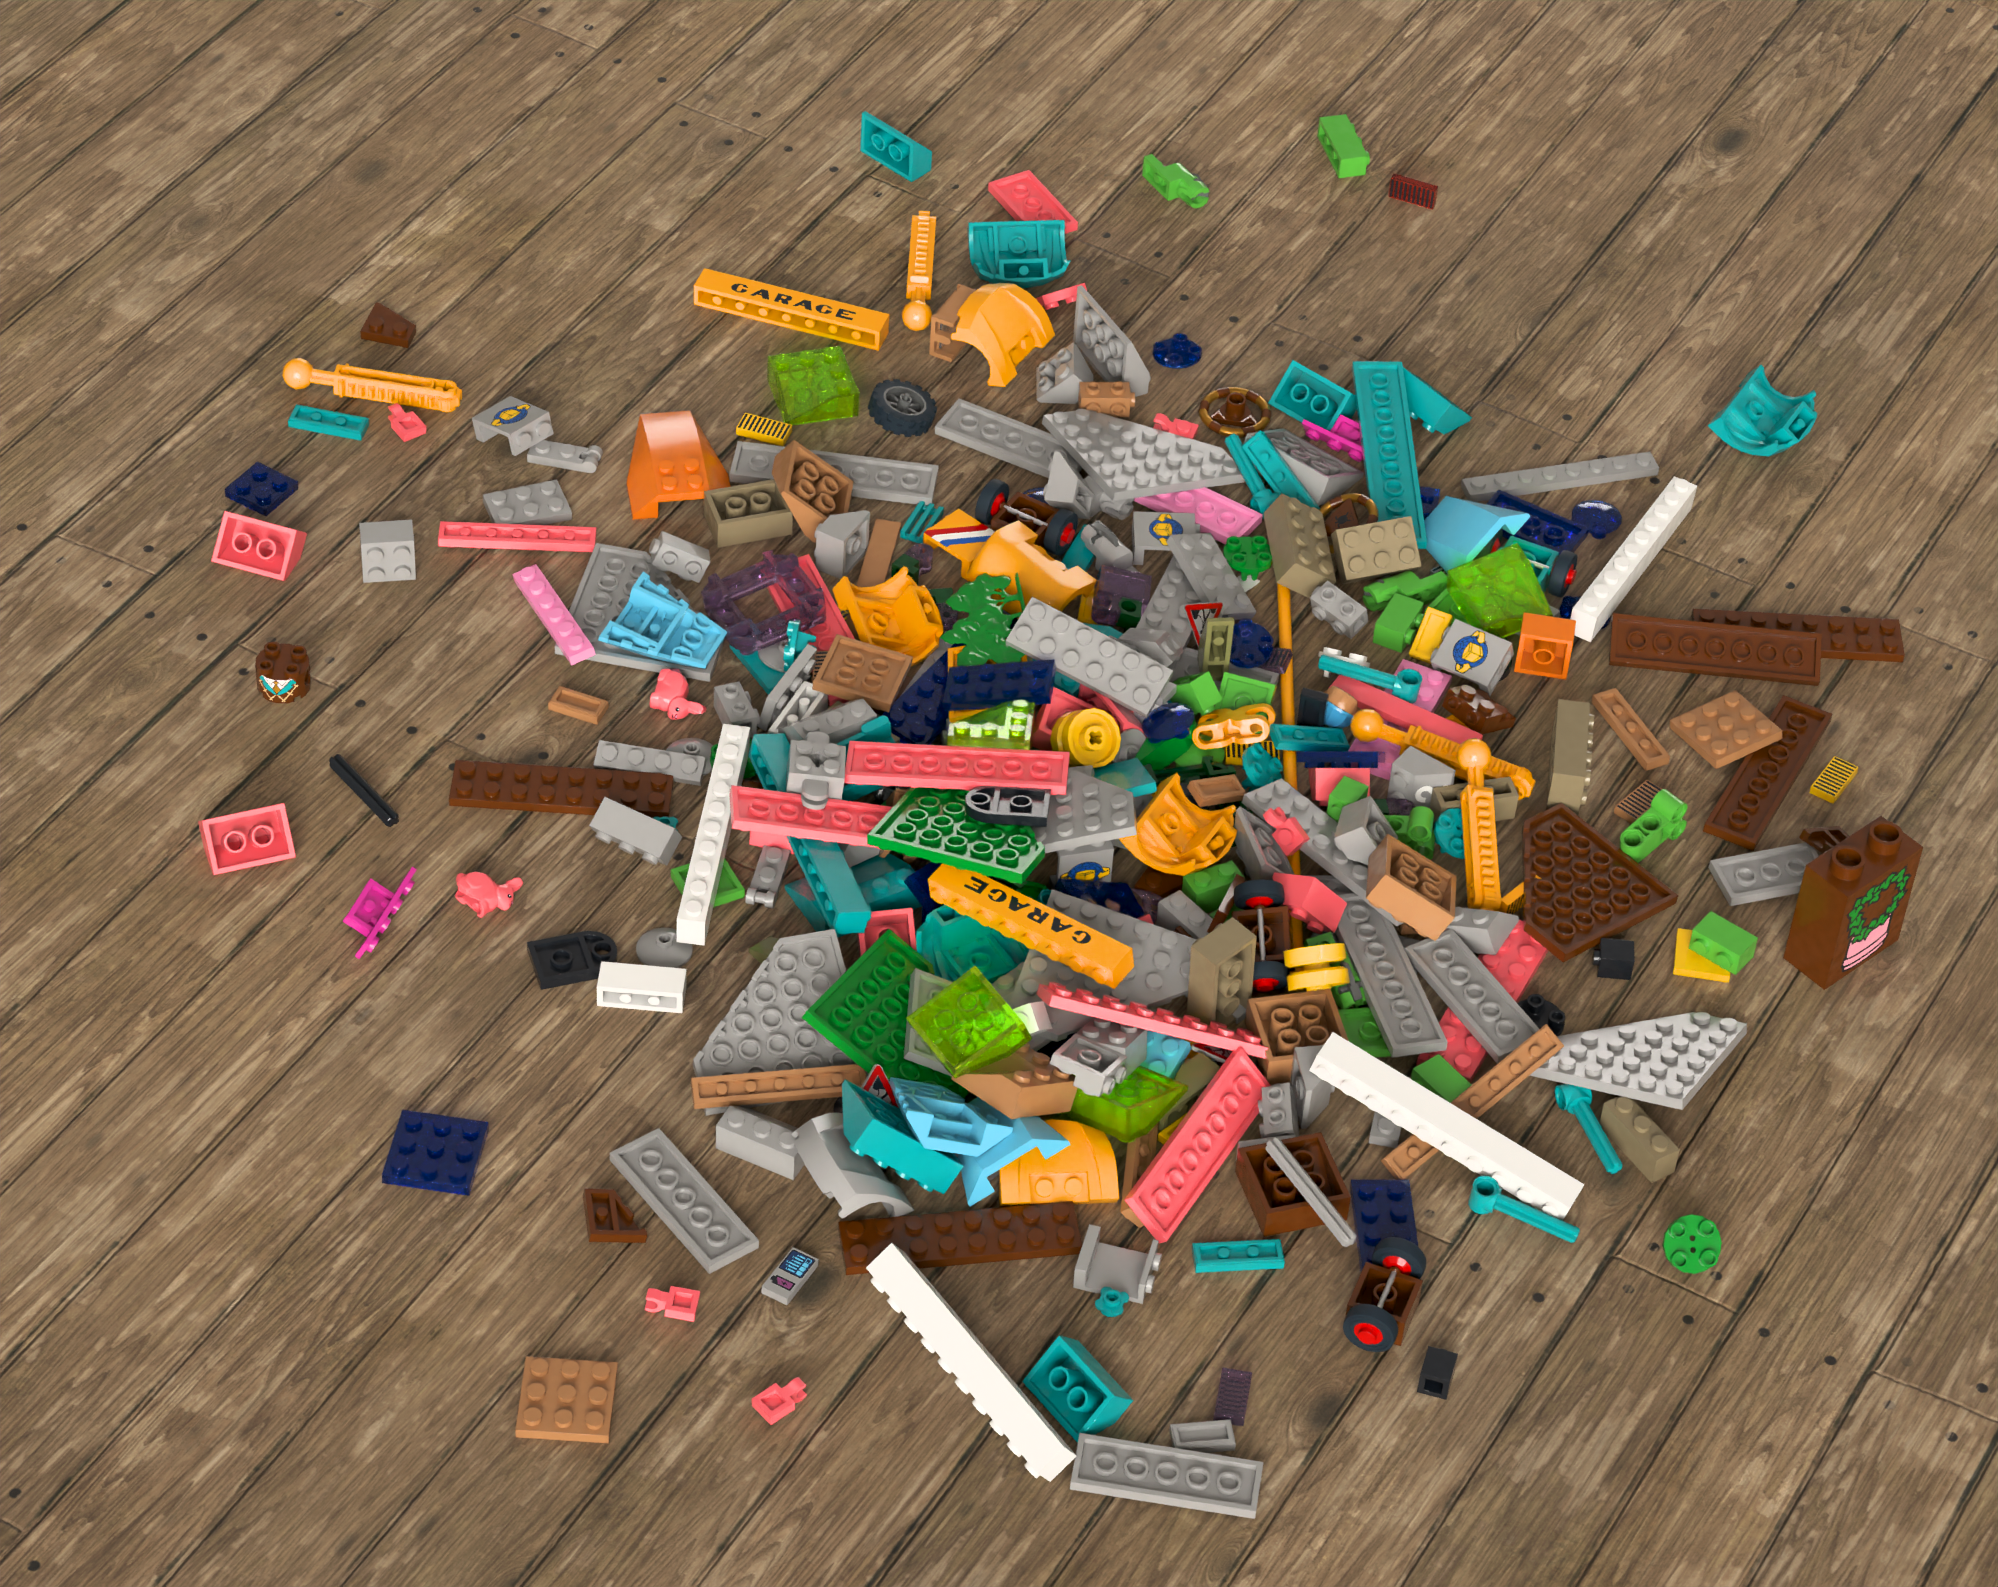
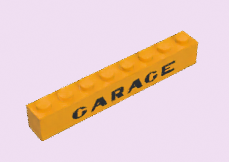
[694,268,889,351]
[928,864,1134,989]

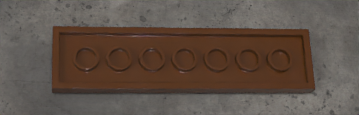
[1691,609,1905,662]
[1609,613,1822,686]
[1703,695,1832,851]
[449,760,674,818]
[838,1201,1082,1275]

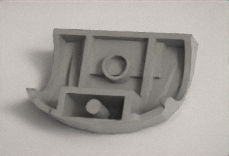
[791,1113,914,1218]

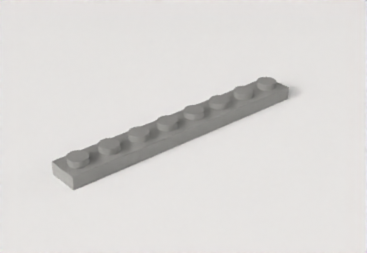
[1461,452,1659,502]

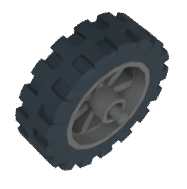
[868,379,937,437]

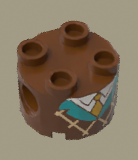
[255,642,311,703]

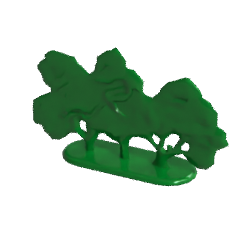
[940,572,1026,670]

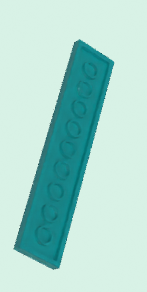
[1352,361,1427,549]

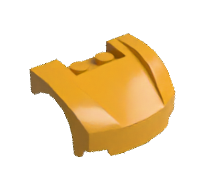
[951,283,1055,387]
[832,567,943,667]
[1119,773,1237,876]
[999,1119,1119,1207]

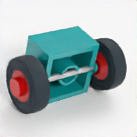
[1473,529,1577,601]

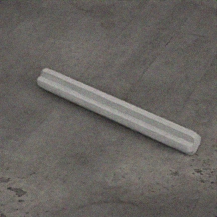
[1266,1137,1357,1247]

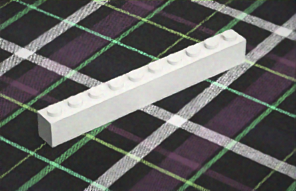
[1570,476,1697,642]
[677,724,750,946]
[1309,1032,1584,1221]
[866,1243,1076,1482]

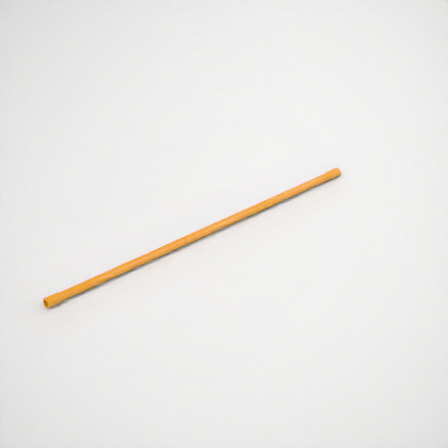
[1277,583,1303,973]

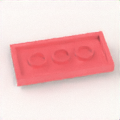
[988,170,1078,234]

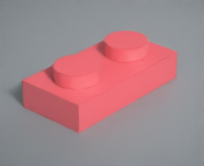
[1035,283,1087,310]

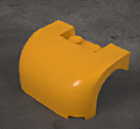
[965,520,1097,624]

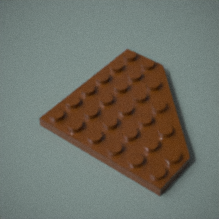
[1522,803,1678,962]

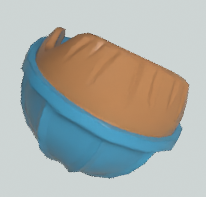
[1323,686,1360,729]

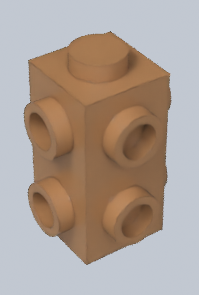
[1078,381,1135,418]

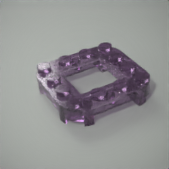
[701,550,826,655]

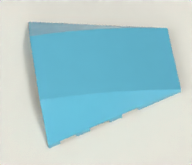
[1424,496,1530,590]
[598,571,727,669]
[889,1077,1013,1157]
[957,1097,1071,1207]

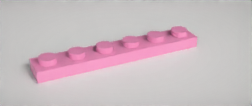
[512,564,596,665]

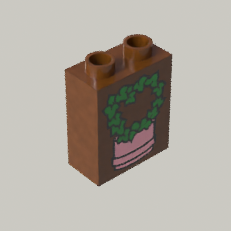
[1783,816,1923,990]

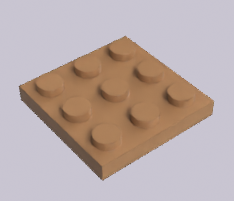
[812,634,913,712]
[1670,690,1782,769]
[515,1356,618,1443]

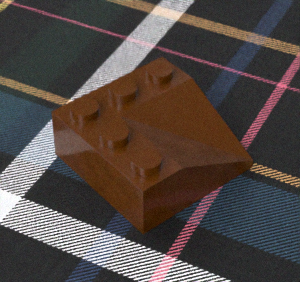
[1235,1132,1351,1237]

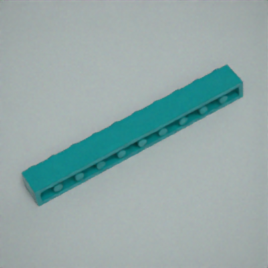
[748,733,871,934]

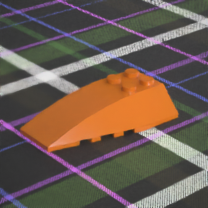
[627,411,731,520]

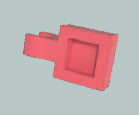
[388,403,426,442]
[1153,413,1199,440]
[1263,807,1310,856]
[645,1286,700,1322]
[752,1377,807,1425]

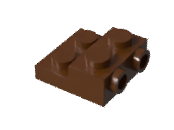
[1442,685,1516,735]

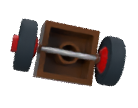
[975,479,1078,556]
[1232,879,1295,992]
[1343,1237,1426,1352]

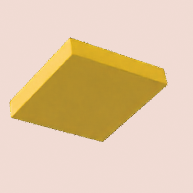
[1673,928,1730,983]

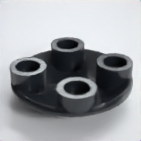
[1517,994,1565,1036]

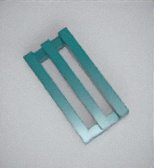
[900,501,944,545]

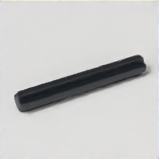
[329,754,399,827]

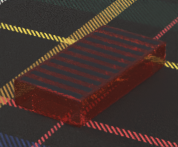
[1388,174,1438,210]

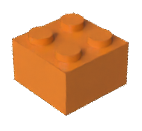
[1514,612,1576,680]

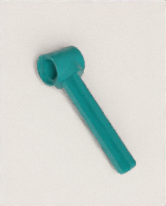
[1225,434,1280,519]
[1318,655,1422,704]
[1555,1083,1622,1174]
[1468,1176,1580,1243]

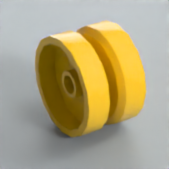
[1050,708,1121,768]
[1283,943,1350,992]

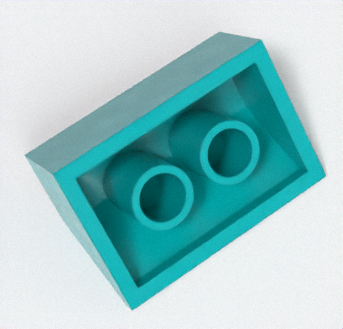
[860,111,932,182]
[1268,360,1357,431]
[1403,367,1472,435]
[1022,1335,1134,1443]

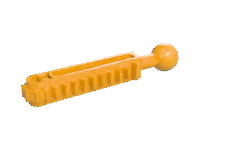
[901,211,936,331]
[282,358,462,412]
[1350,709,1536,800]
[1457,738,1501,911]

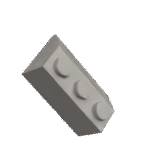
[778,698,877,744]
[1234,807,1295,880]
[716,1106,805,1180]

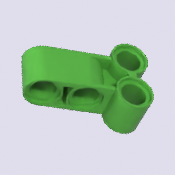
[1620,789,1688,863]
[1384,806,1436,860]

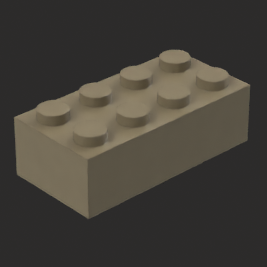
[1263,494,1336,598]
[1546,699,1594,815]
[1187,917,1257,1028]

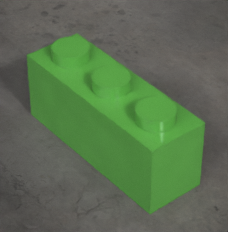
[1317,114,1370,178]

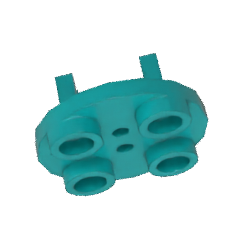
[783,620,817,672]
[1241,743,1283,793]
[1434,808,1465,859]

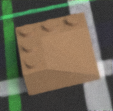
[772,440,854,543]
[1366,834,1456,941]
[1245,989,1349,1084]
[951,1040,1078,1119]

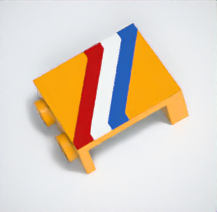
[923,508,995,581]

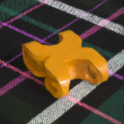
[1192,703,1276,750]

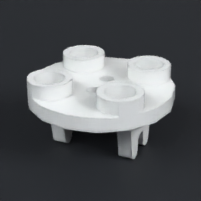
[1318,647,1370,678]

